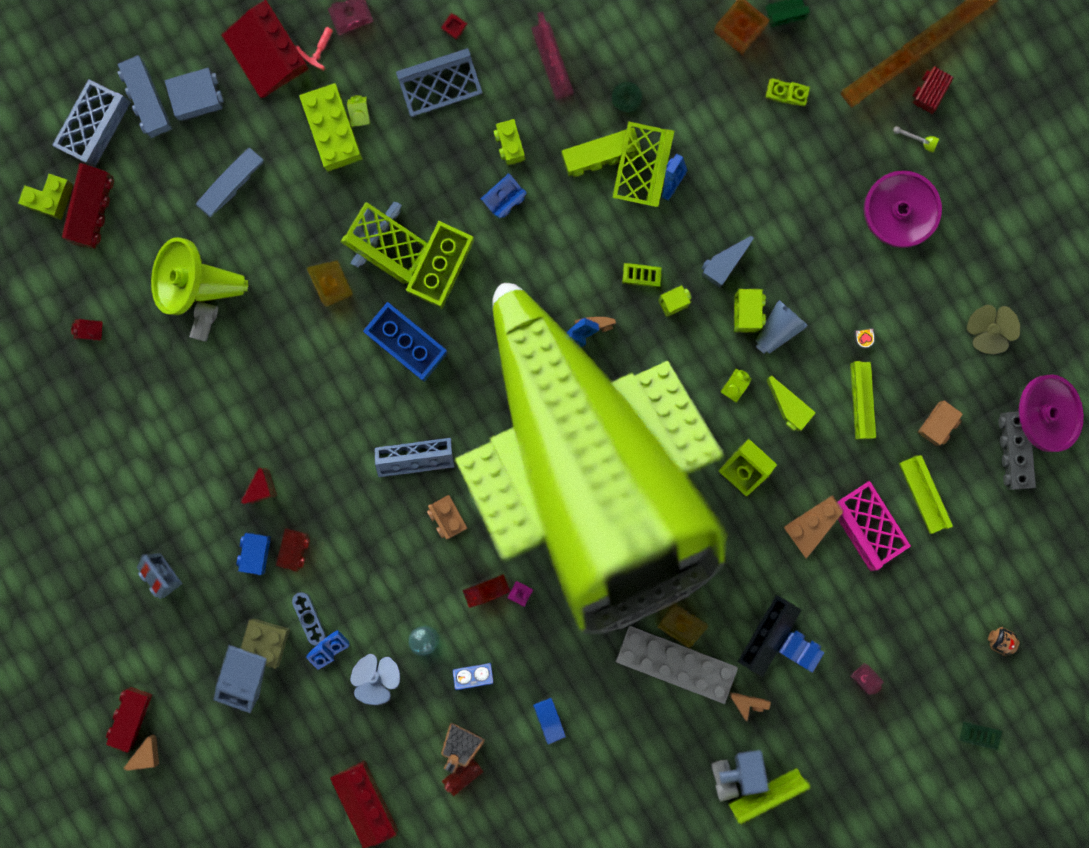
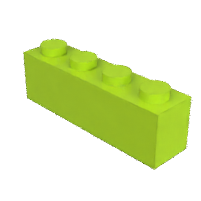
[561,127,641,177]

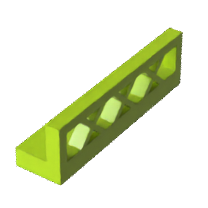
[850,361,876,439]
[899,455,953,534]

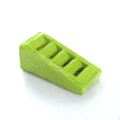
[622,263,662,287]

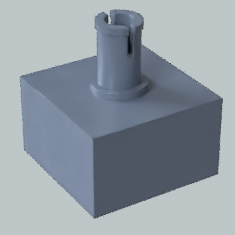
[719,750,768,796]

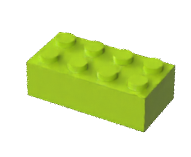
[299,83,363,172]
[406,221,474,309]

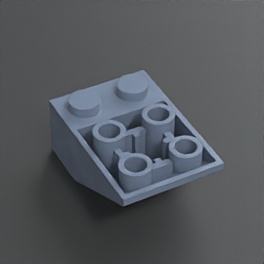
[214,646,266,713]

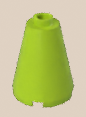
[196,263,248,302]

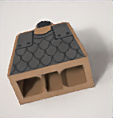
[441,723,485,773]

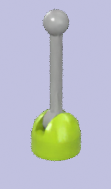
[893,126,939,153]

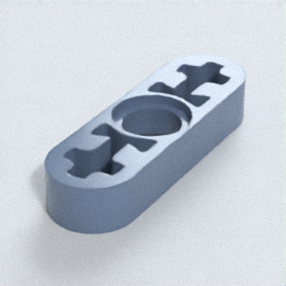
[292,592,326,645]

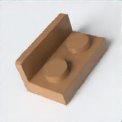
[427,495,467,540]

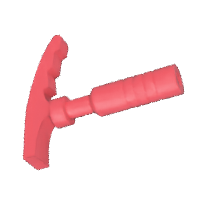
[296,27,333,71]

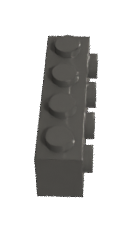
[998,411,1036,490]

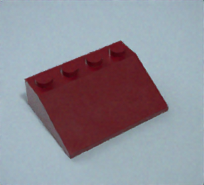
[222,0,309,99]

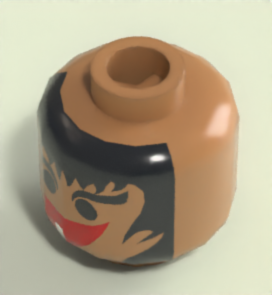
[988,627,1019,656]

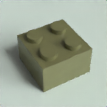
[241,618,290,668]

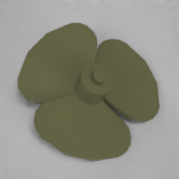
[967,305,1020,354]

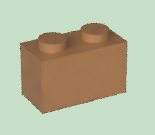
[917,401,963,446]

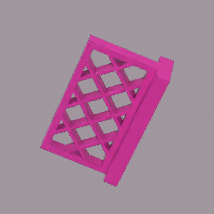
[837,481,911,571]

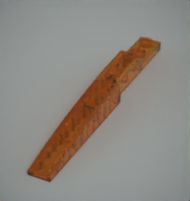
[840,0,999,108]

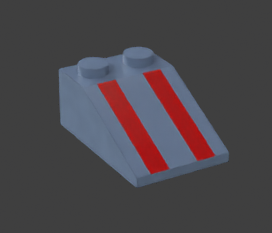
[137,553,183,599]

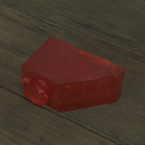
[463,574,510,608]

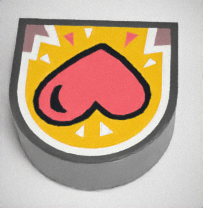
[853,328,875,349]

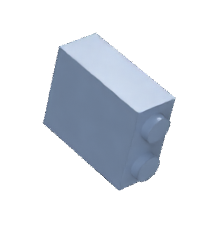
[165,68,224,121]

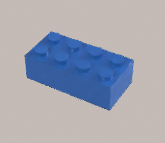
[363,302,448,382]

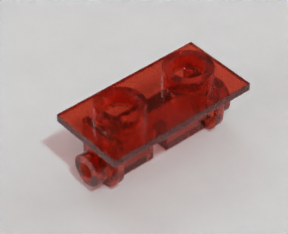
[442,759,484,797]

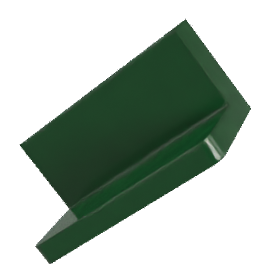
[765,0,810,28]

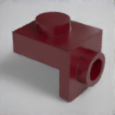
[71,319,103,341]

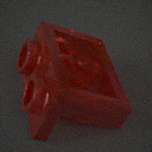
[276,528,310,572]

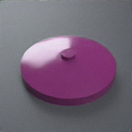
[864,171,942,248]
[1019,375,1084,452]

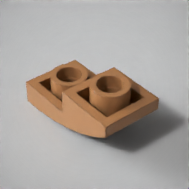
[574,317,616,332]

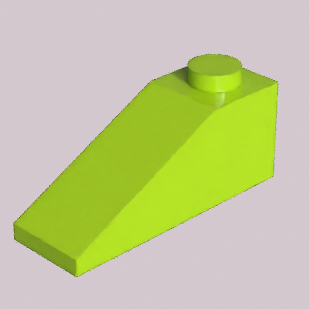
[767,376,816,431]

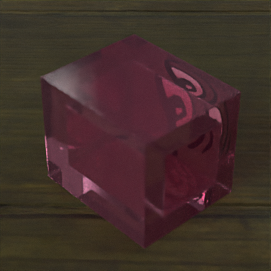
[850,663,884,695]

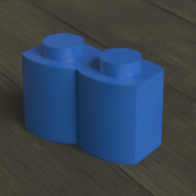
[778,630,824,673]

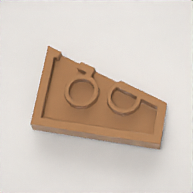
[784,495,843,559]

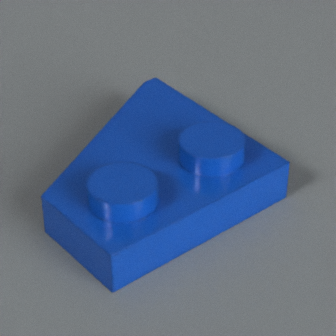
[662,154,688,201]

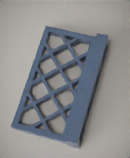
[396,48,482,117]
[53,80,131,167]

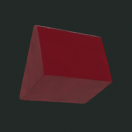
[241,467,277,504]

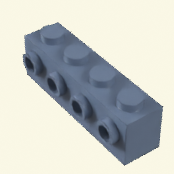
[118,55,172,138]

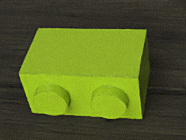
[658,285,692,317]

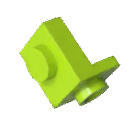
[347,95,370,127]
[721,369,751,403]

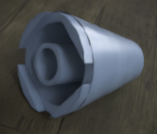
[755,300,808,354]

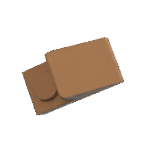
[729,692,771,721]

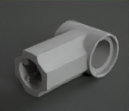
[189,301,218,342]
[711,760,739,802]

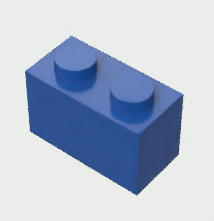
[236,533,271,575]

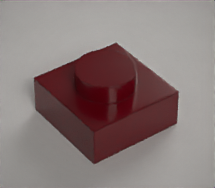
[441,13,467,41]

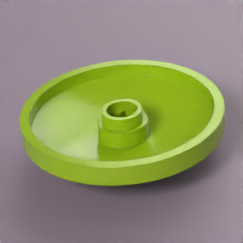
[151,238,202,315]

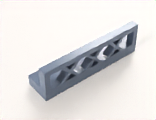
[375,438,454,477]

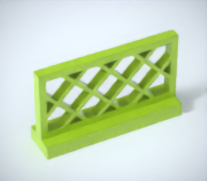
[612,122,674,207]
[340,202,428,284]
[728,768,810,824]

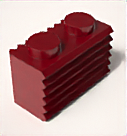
[912,67,954,114]

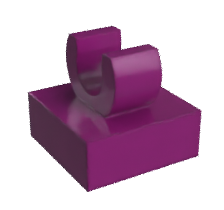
[508,581,533,607]

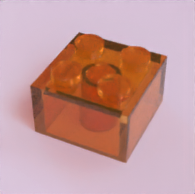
[714,0,770,56]

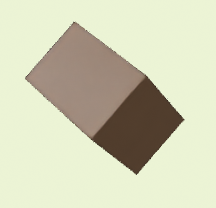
[124,734,159,770]

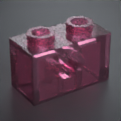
[328,0,373,35]

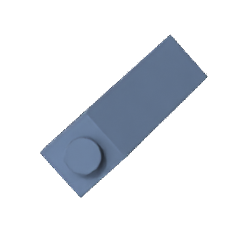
[701,236,754,288]

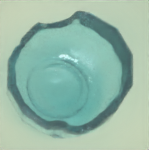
[408,625,439,656]

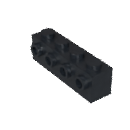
[737,595,802,677]

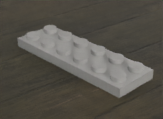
[616,625,738,704]

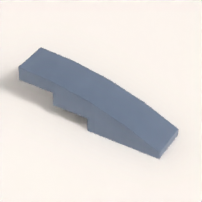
[196,148,263,217]

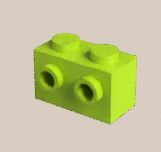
[494,119,525,165]

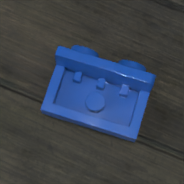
[481,174,527,218]

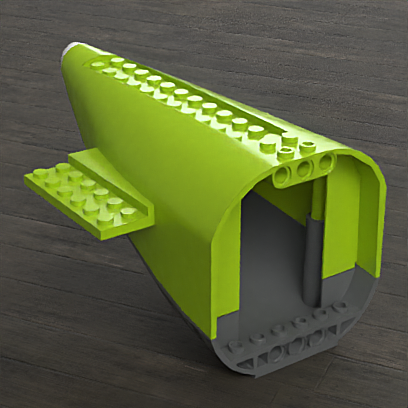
[455,283,724,634]

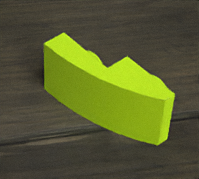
[766,78,810,106]

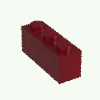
[106,687,153,752]

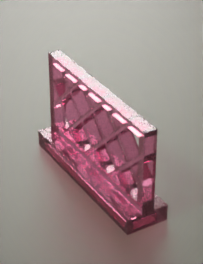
[531,11,573,100]

